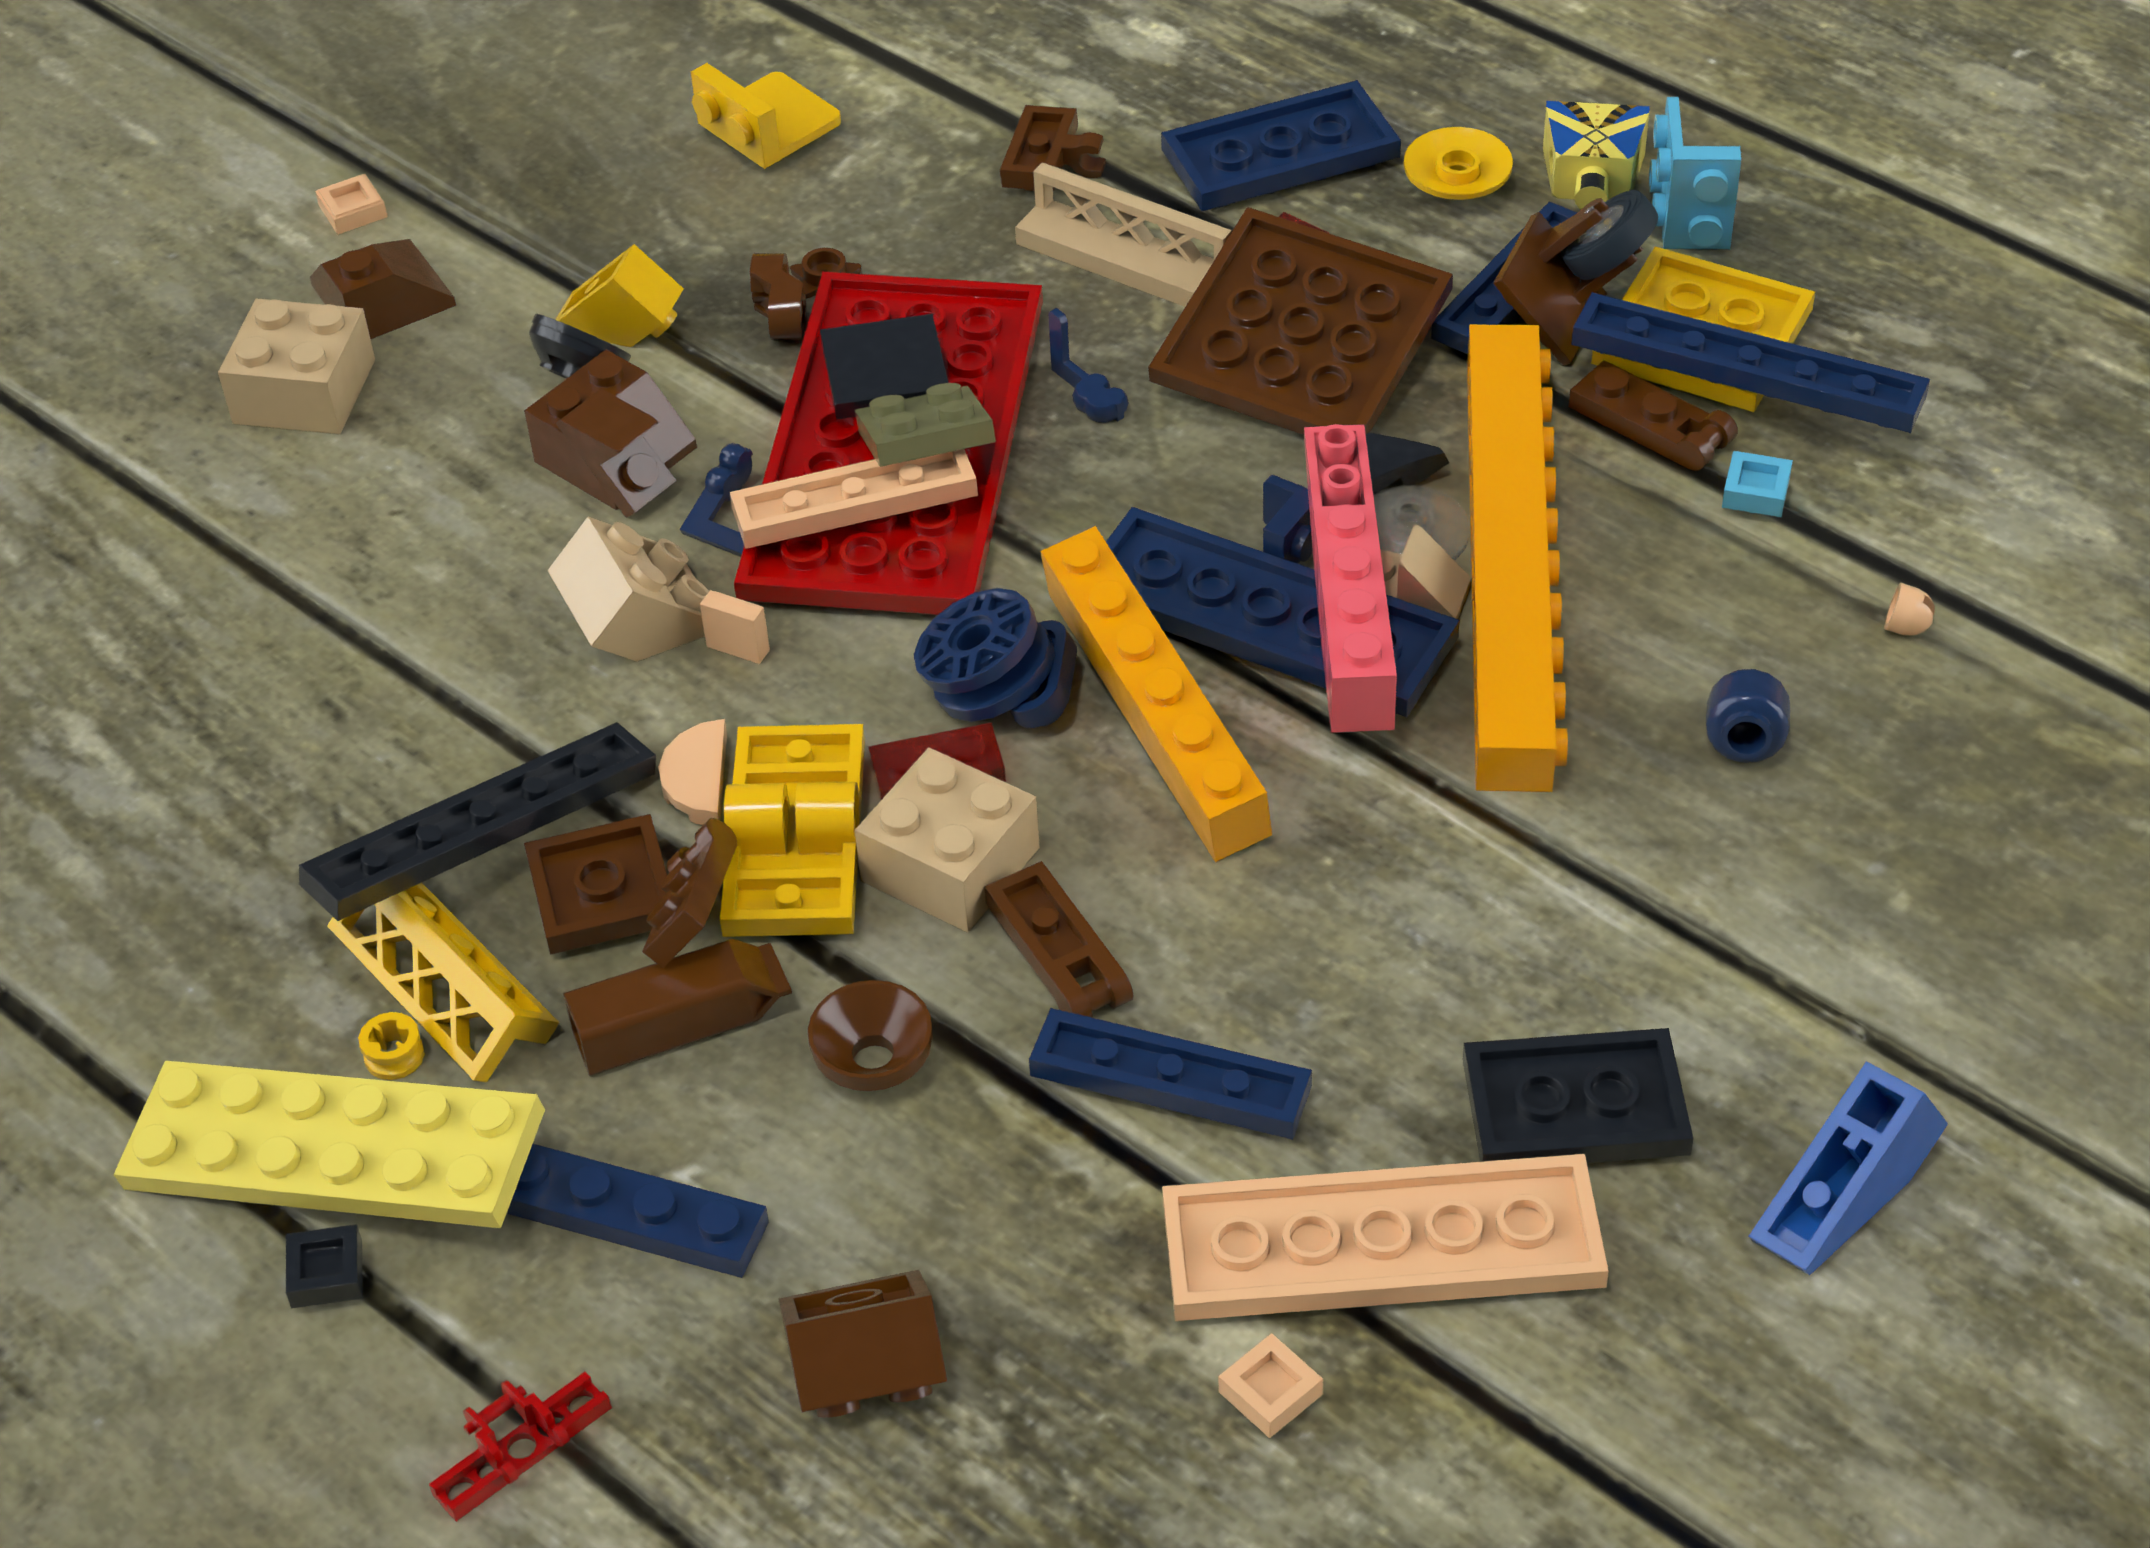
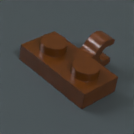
[1000,105,1106,191]

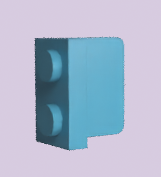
[1649,97,1741,249]

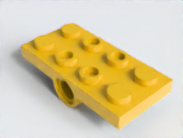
[720,724,865,937]

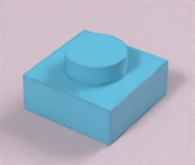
[1722,451,1793,517]

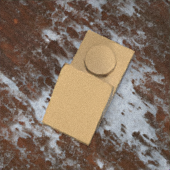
[1381,524,1471,619]

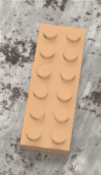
[1162,1154,1609,1321]

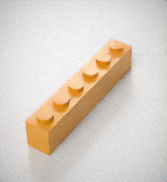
[1040,526,1272,862]

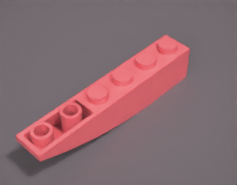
[1304,424,1397,733]

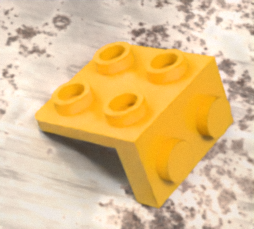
[691,63,841,169]

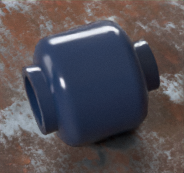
[1706,669,1790,763]

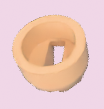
[1884,583,1935,635]

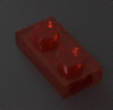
[868,723,1006,801]

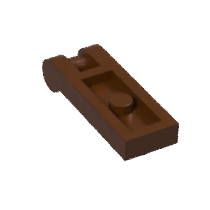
[1569,360,1738,471]
[642,818,737,968]
[984,861,1134,1018]

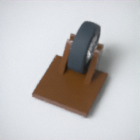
[1493,190,1658,366]

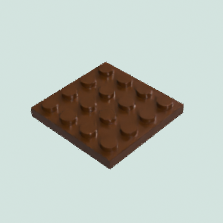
[1148,207,1453,435]

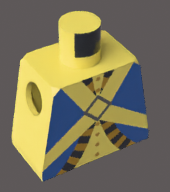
[1543,101,1650,210]

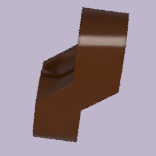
[749,253,808,340]

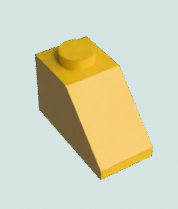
[555,244,684,347]

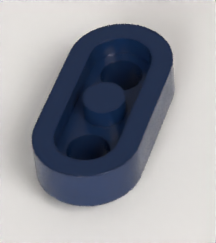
[1009,620,1077,728]

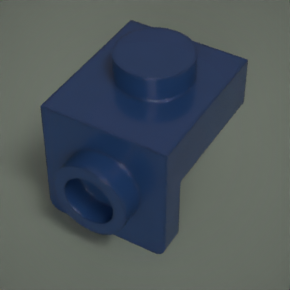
[1263,475,1313,564]

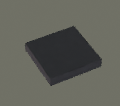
[820,314,948,420]

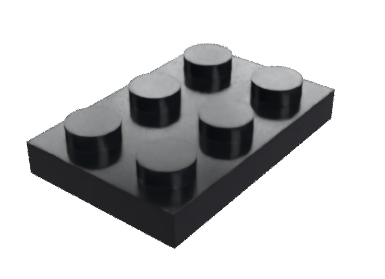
[1462,1028,1694,1163]

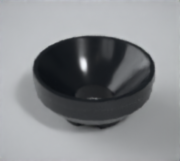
[529,314,631,379]

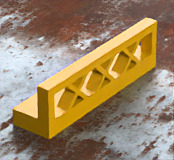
[327,883,560,1082]

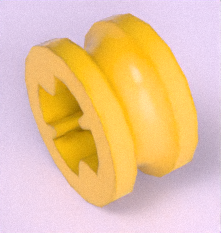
[358,1012,425,1080]

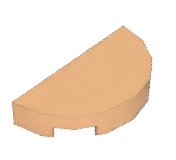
[658,719,727,825]

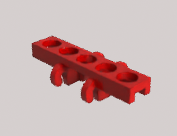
[429,1372,612,1522]

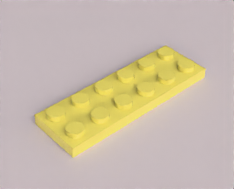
[113,1061,545,1228]

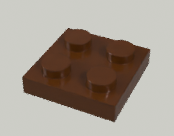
[524,814,667,955]

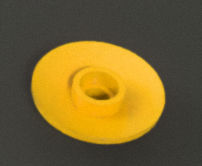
[1404,127,1513,200]

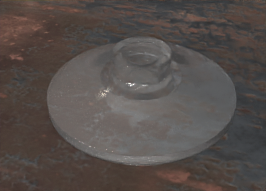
[1373,485,1470,560]

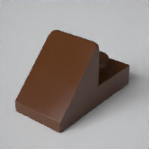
[556,389,676,518]

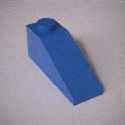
[1748,1061,1948,1275]

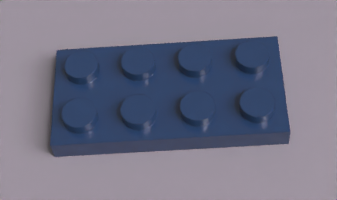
[1161,80,1401,211]

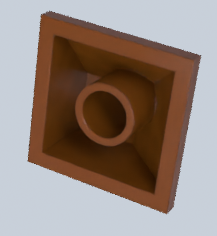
[310,239,456,339]

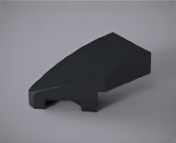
[1365,433,1449,495]

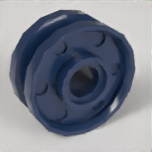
[914,588,1055,722]

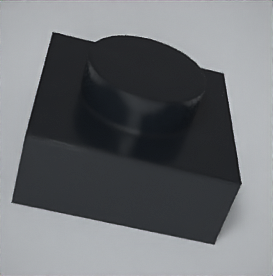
[285,1224,363,1309]

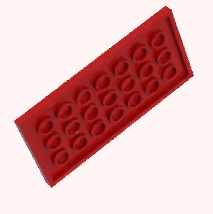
[734,272,1043,615]

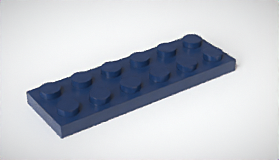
[1106,507,1460,718]

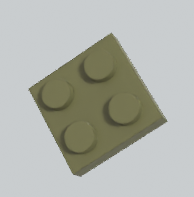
[855,383,996,467]

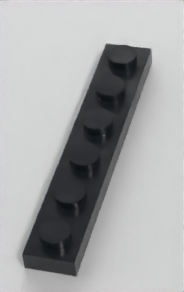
[299,722,656,921]

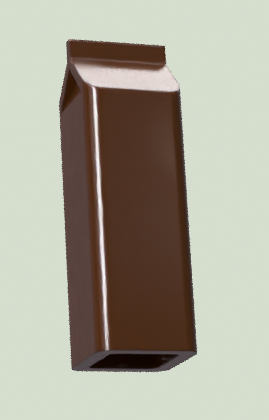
[563,939,792,1076]

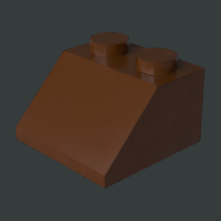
[524,349,697,510]
[779,1270,948,1418]

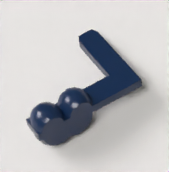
[1048,308,1129,423]
[680,443,753,557]

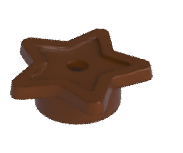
[790,248,861,299]

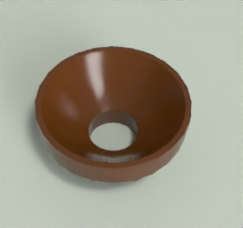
[808,980,933,1091]

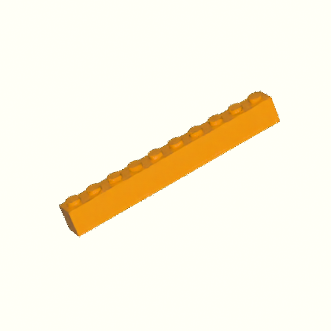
[1467,324,1568,792]

